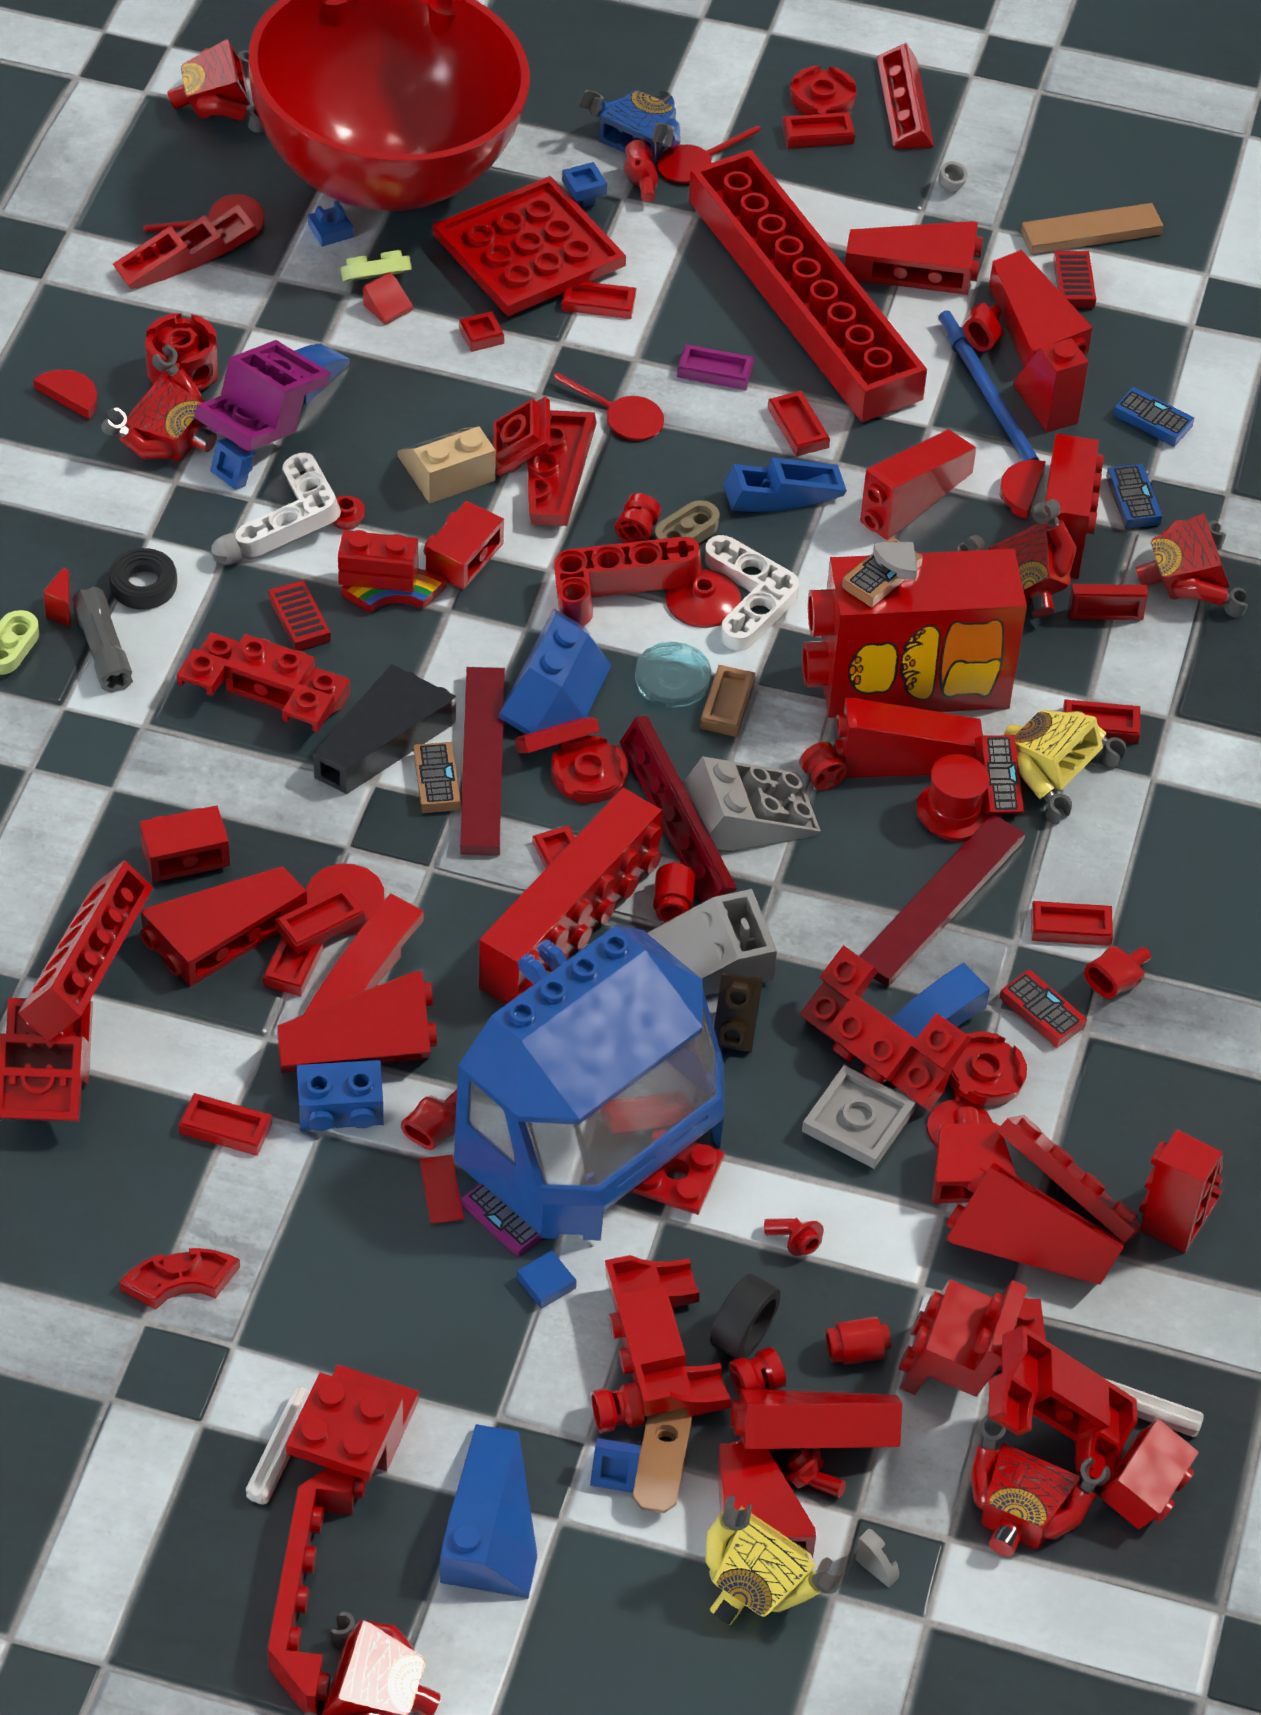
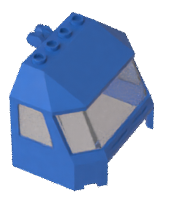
[454,925,725,1241]

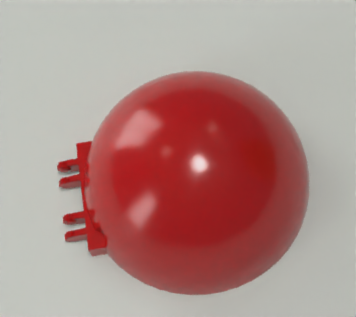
[248,0,530,211]

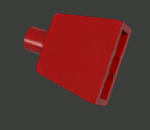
[932,1107,1016,1204]

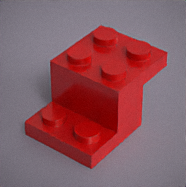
[0,998,93,1122]
[898,1279,1028,1397]
[286,1364,419,1481]

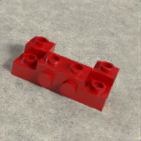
[176,632,351,732]
[799,945,972,1111]
[605,1255,731,1417]
[988,1325,1137,1488]

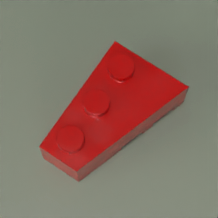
[1139,1129,1223,1253]

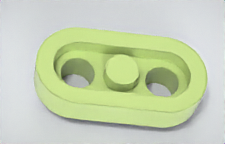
[340,250,412,282]
[0,610,39,675]

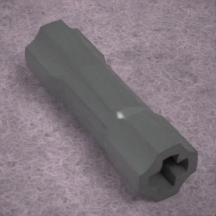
[72,586,133,693]

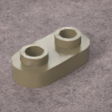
[655,500,720,544]

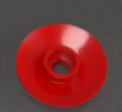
[666,569,741,628]

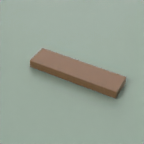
[1021,203,1163,255]

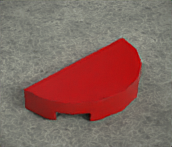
[33,369,98,420]
[999,460,1046,520]

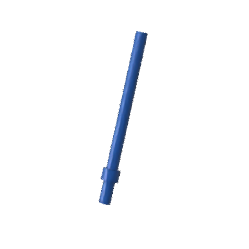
[938,310,1039,461]

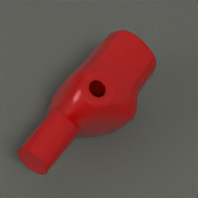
[623,140,658,202]
[963,302,1004,352]
[1084,946,1151,999]
[401,1089,457,1150]

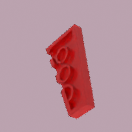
[527,410,597,526]
[997,1115,1142,1243]

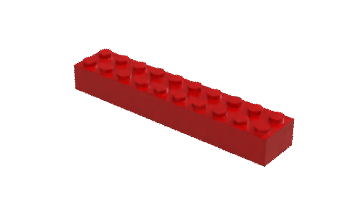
[689,150,927,422]

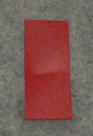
[419,1155,464,1224]

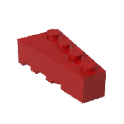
[1044,434,1104,579]

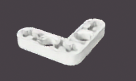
[235,453,341,557]
[705,535,799,651]

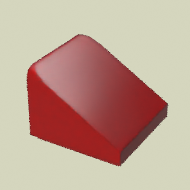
[363,273,413,324]
[43,568,71,627]

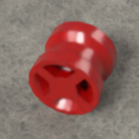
[799,741,848,791]

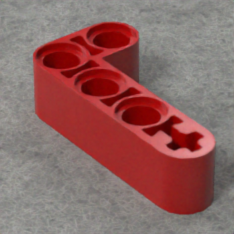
[554,537,702,626]

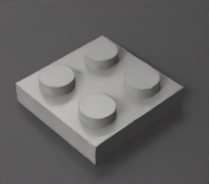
[802,1065,916,1169]

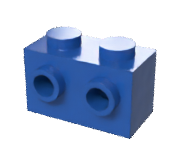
[297,1060,384,1131]

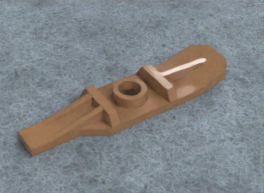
[633,1408,693,1513]

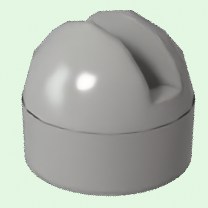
[938,161,968,192]
[211,533,242,565]

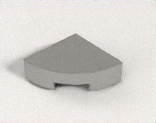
[873,542,917,580]
[855,1528,899,1588]

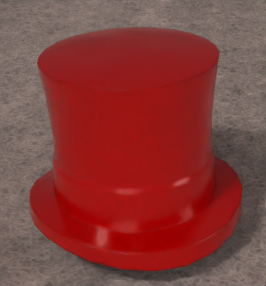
[916,754,989,843]

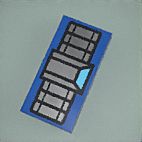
[1113,387,1195,447]
[1106,464,1162,529]

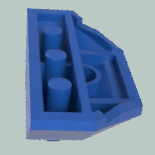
[498,609,612,734]

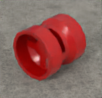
[615,493,662,543]
[728,1347,787,1397]
[591,1382,645,1434]

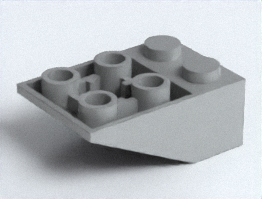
[683,756,821,851]
[647,889,777,995]

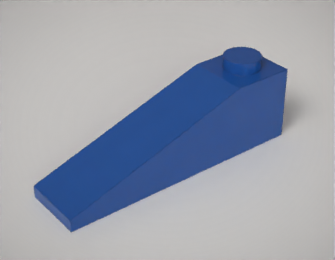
[440,1424,537,1599]

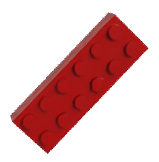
[479,788,663,1005]

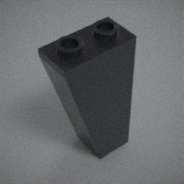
[313,664,456,794]

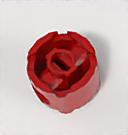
[145,313,219,391]

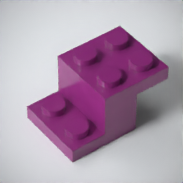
[194,340,331,451]

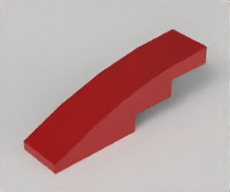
[113,204,259,289]
[303,893,424,1015]

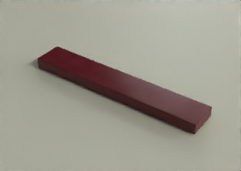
[460,667,505,855]
[619,715,737,903]
[859,814,1025,987]

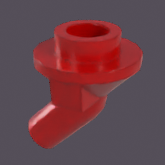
[764,1217,824,1256]
[784,1448,846,1498]

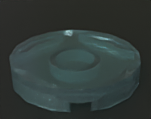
[635,641,712,708]

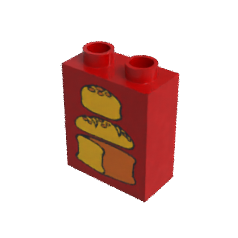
[802,549,1027,718]

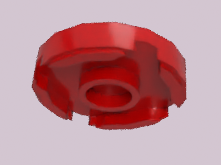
[789,66,857,115]
[551,735,628,803]
[306,864,384,934]
[948,1031,1027,1107]

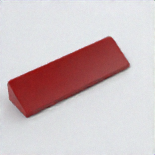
[877,43,934,149]

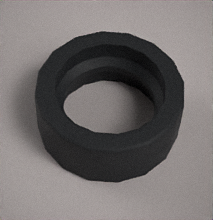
[710,1274,781,1359]

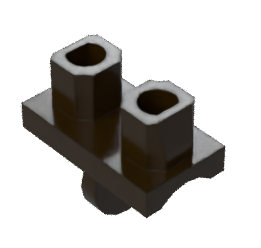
[714,972,763,1052]

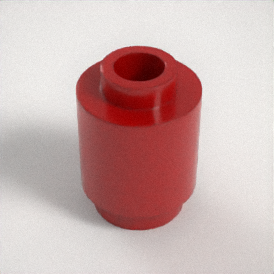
[653,862,695,922]
[825,1316,891,1366]

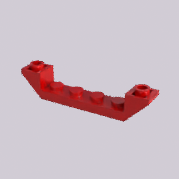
[268,1467,366,1714]

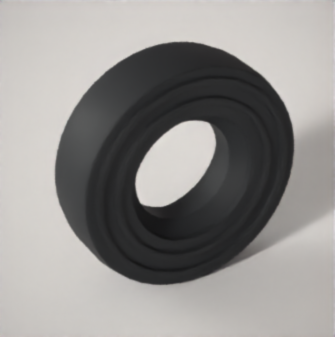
[109,548,177,609]

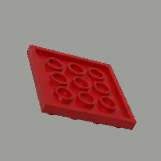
[433,176,626,317]

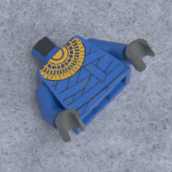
[579,90,680,164]

